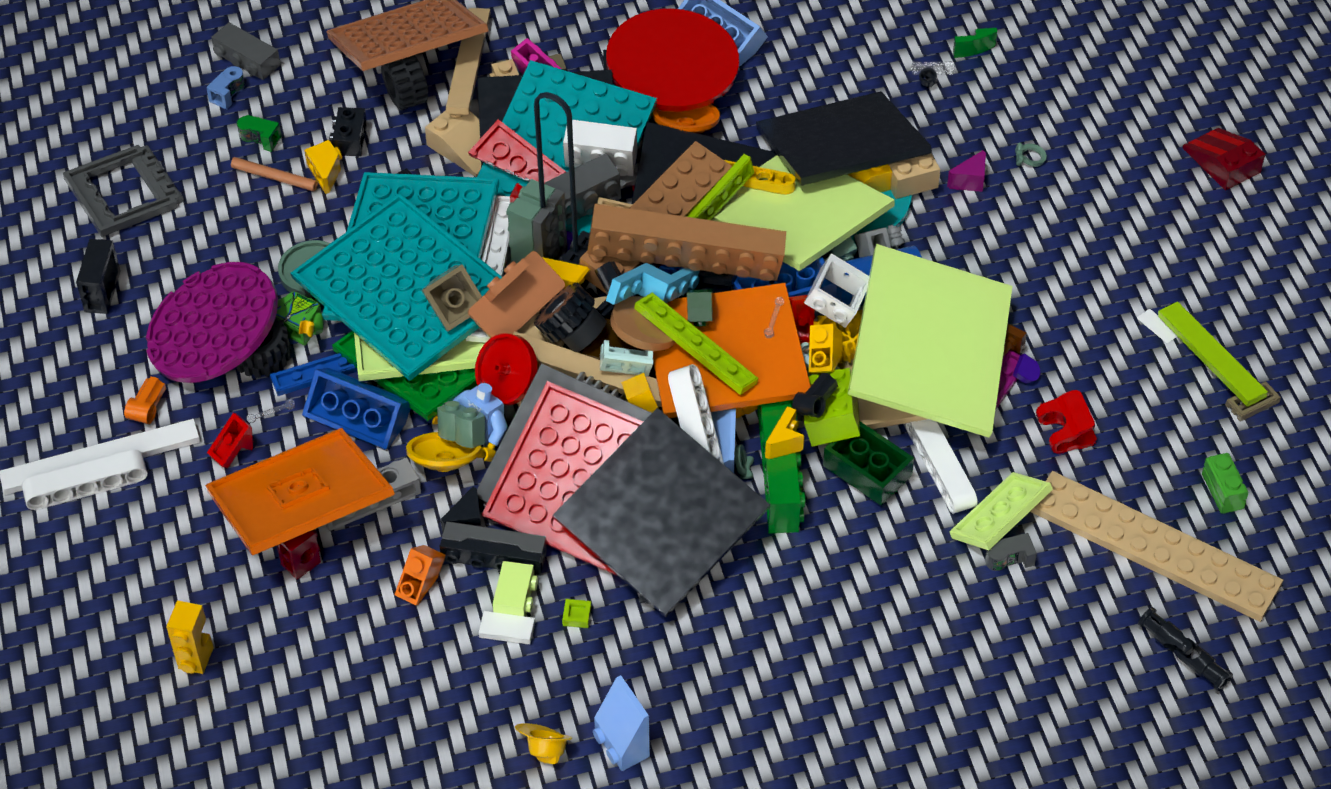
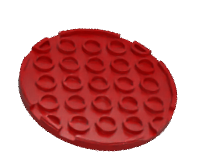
[606,8,739,112]

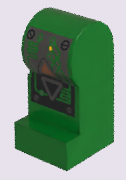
[237,115,282,152]

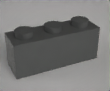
[211,22,281,80]

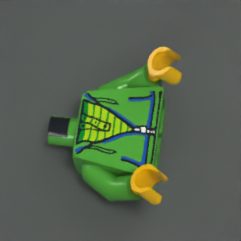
[276,292,324,346]

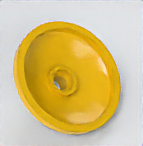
[406,432,481,472]

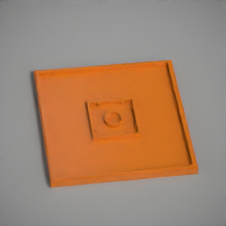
[653,283,810,418]
[205,428,395,556]

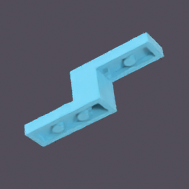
[606,263,700,305]

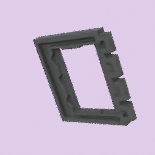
[63,145,184,237]

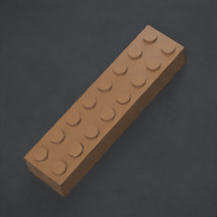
[579,141,732,294]
[587,204,786,281]

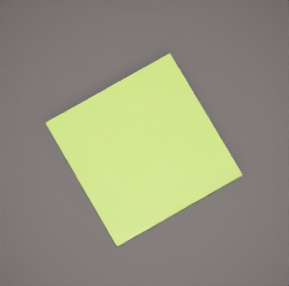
[712,155,895,271]

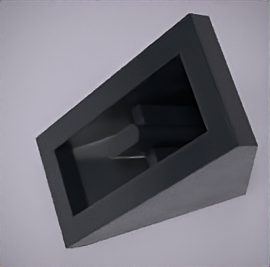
[441,486,481,534]

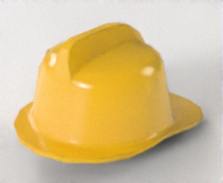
[515,723,572,764]

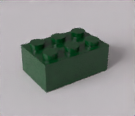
[823,421,914,506]

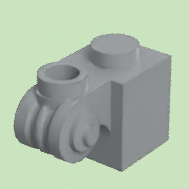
[854,225,904,257]

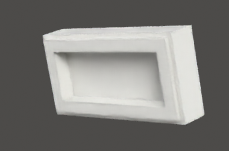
[479,611,535,644]

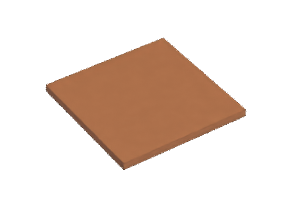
[326,0,488,71]

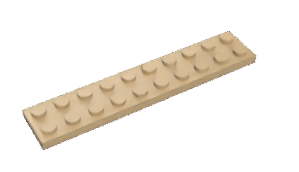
[1030,471,1283,622]

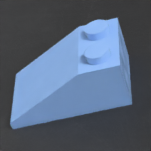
[593,675,650,771]

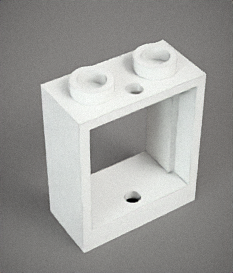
[804,253,869,328]

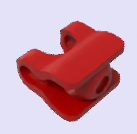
[1036,390,1097,454]

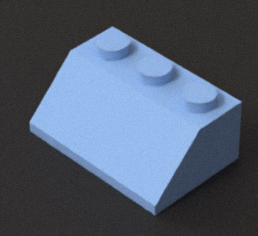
[711,408,736,473]

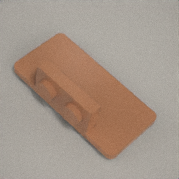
[468,251,565,338]

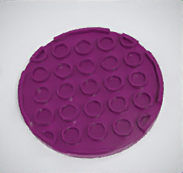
[146,262,278,383]

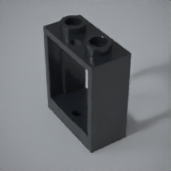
[76,239,121,314]

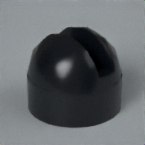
[919,68,937,88]

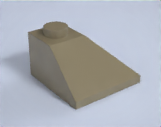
[422,264,482,332]

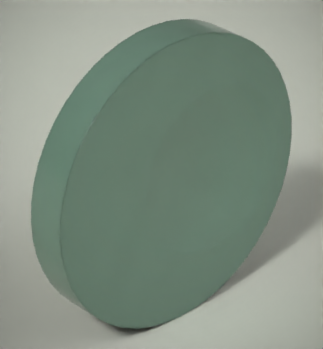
[278,240,330,296]

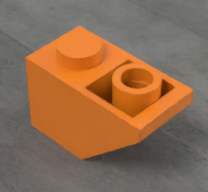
[394,545,446,605]

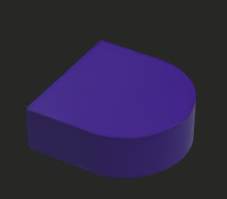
[1013,353,1040,383]

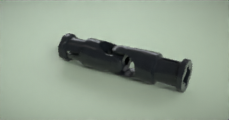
[1138,607,1233,692]

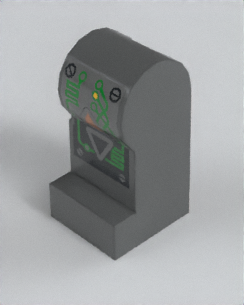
[985,533,1037,571]

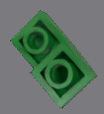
[953,28,997,58]

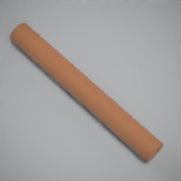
[231,157,318,192]

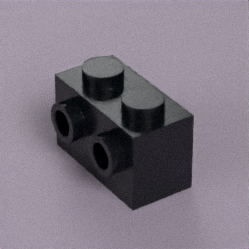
[329,107,367,156]

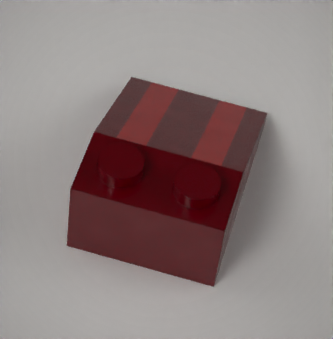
[1182,128,1266,191]

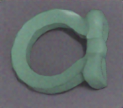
[1015,143,1047,167]
[735,445,754,479]

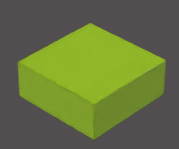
[562,599,592,628]

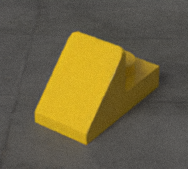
[765,406,804,459]

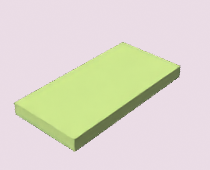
[950,472,1053,550]

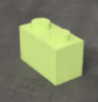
[493,561,538,617]

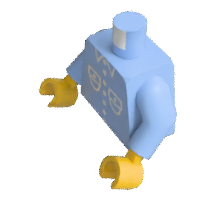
[432,383,507,462]

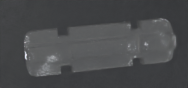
[911,61,955,75]

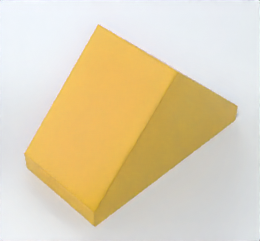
[621,373,659,413]

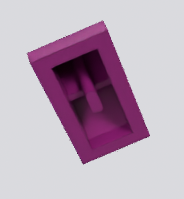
[947,150,986,192]

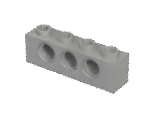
[325,457,421,531]

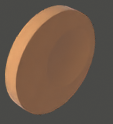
[610,296,676,351]

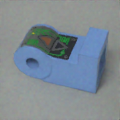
[206,66,245,110]

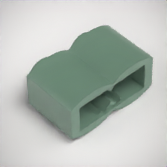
[437,401,485,448]

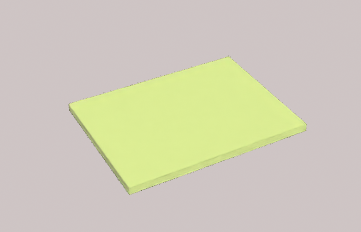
[847,244,1013,438]

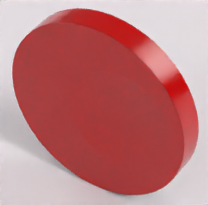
[475,333,537,405]

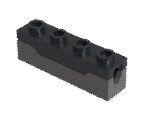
[439,522,547,576]

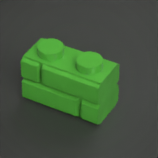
[1202,453,1249,514]

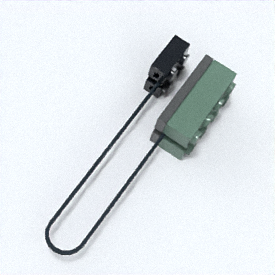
[506,92,590,289]

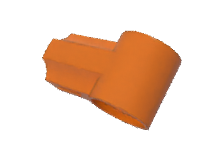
[124,376,166,424]

